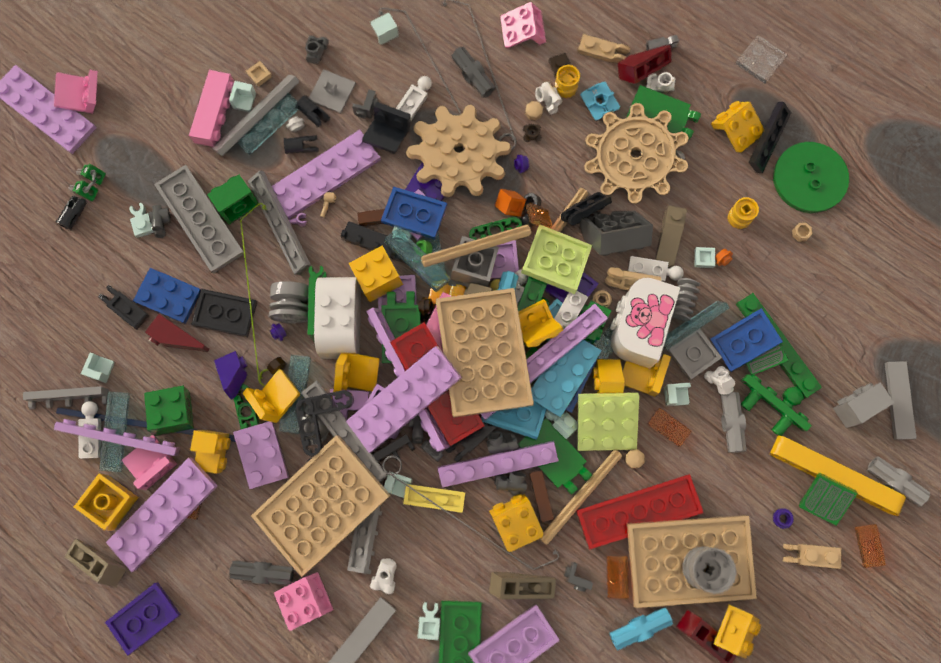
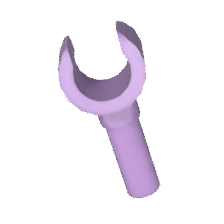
[289,213,307,227]

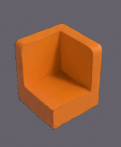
[495,189,526,217]

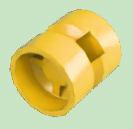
[555,65,580,98]
[728,197,759,229]

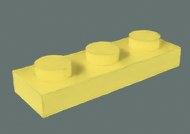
[403,484,465,513]

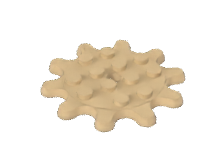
[584,103,688,204]
[406,105,511,197]

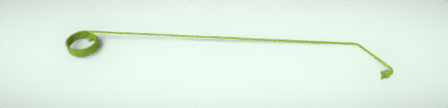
[240,203,268,387]

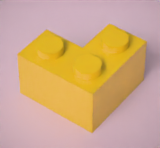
[592,359,625,394]
[190,430,231,474]

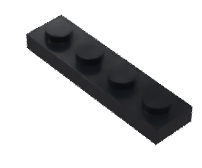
[748,102,791,173]

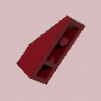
[618,45,672,84]
[145,314,210,352]
[676,610,737,663]

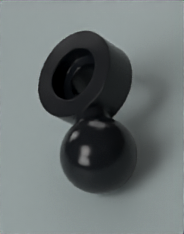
[520,193,541,227]

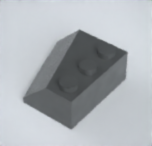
[579,211,653,256]

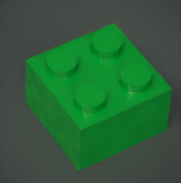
[207,174,259,225]
[144,385,194,436]

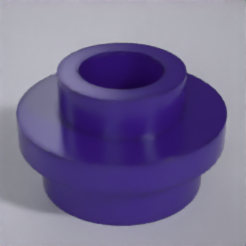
[514,155,529,173]
[269,323,286,342]
[773,508,794,529]

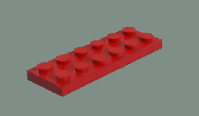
[390,322,485,446]
[576,474,704,550]

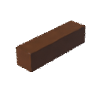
[357,209,385,227]
[529,470,554,522]

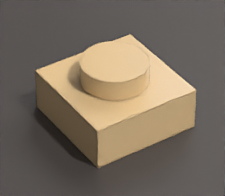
[246,61,272,87]

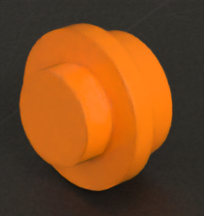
[715,249,733,266]

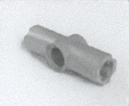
[721,392,747,453]
[867,456,930,507]

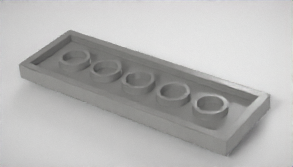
[154,165,244,274]

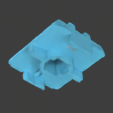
[580,82,620,121]

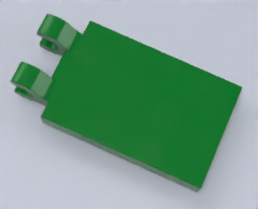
[626,85,701,140]
[308,266,327,343]
[381,291,421,363]
[518,418,593,495]

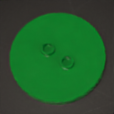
[773,142,849,213]

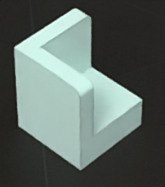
[371,13,399,45]
[229,81,256,112]
[81,353,115,383]
[663,383,691,406]
[384,472,413,498]

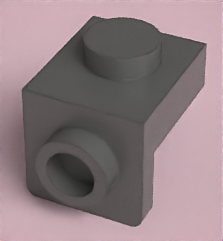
[352,89,379,119]
[564,562,594,592]

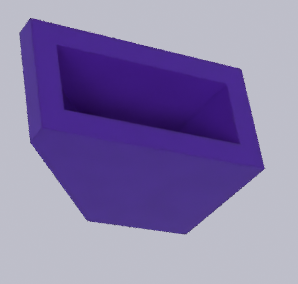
[214,351,248,400]

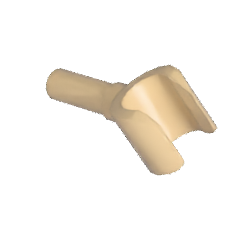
[320,192,336,218]

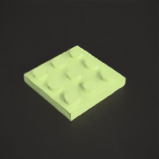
[521,225,592,294]
[577,393,639,451]

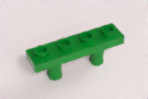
[740,374,812,436]

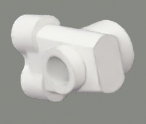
[647,72,675,93]
[535,82,562,114]
[704,366,735,394]
[370,558,397,594]

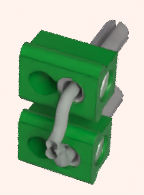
[69,163,106,202]

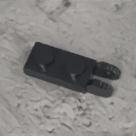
[561,192,612,226]
[98,285,150,330]
[446,415,498,462]

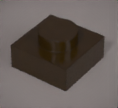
[549,53,571,77]

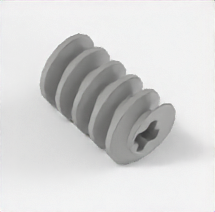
[672,278,701,321]

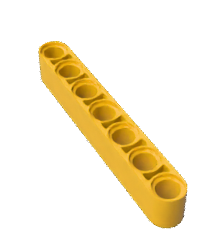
[770,436,906,516]

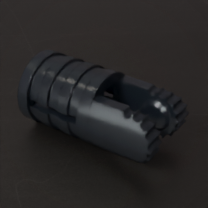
[296,95,330,127]
[284,135,319,154]
[55,196,87,231]

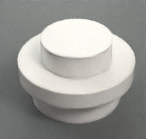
[286,117,305,132]

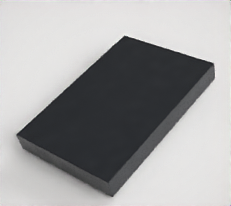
[191,289,258,337]

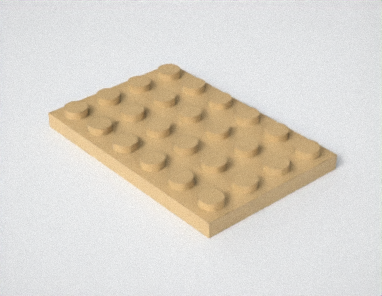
[436,288,534,418]
[251,435,391,578]
[627,515,757,608]

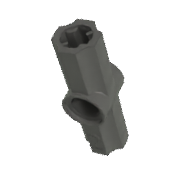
[452,47,495,98]
[229,561,294,585]

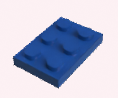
[381,186,447,239]
[133,268,201,324]
[711,308,783,372]

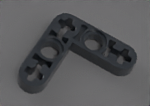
[296,390,354,456]

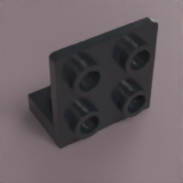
[362,102,411,154]

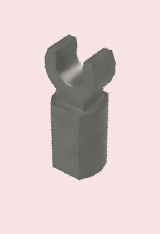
[646,35,679,50]

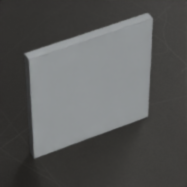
[309,69,356,114]

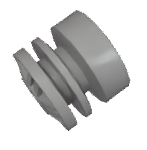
[268,281,309,324]
[682,546,736,594]

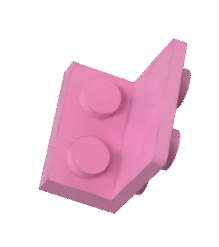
[501,2,546,48]
[54,70,97,114]
[122,435,177,490]
[274,572,334,631]

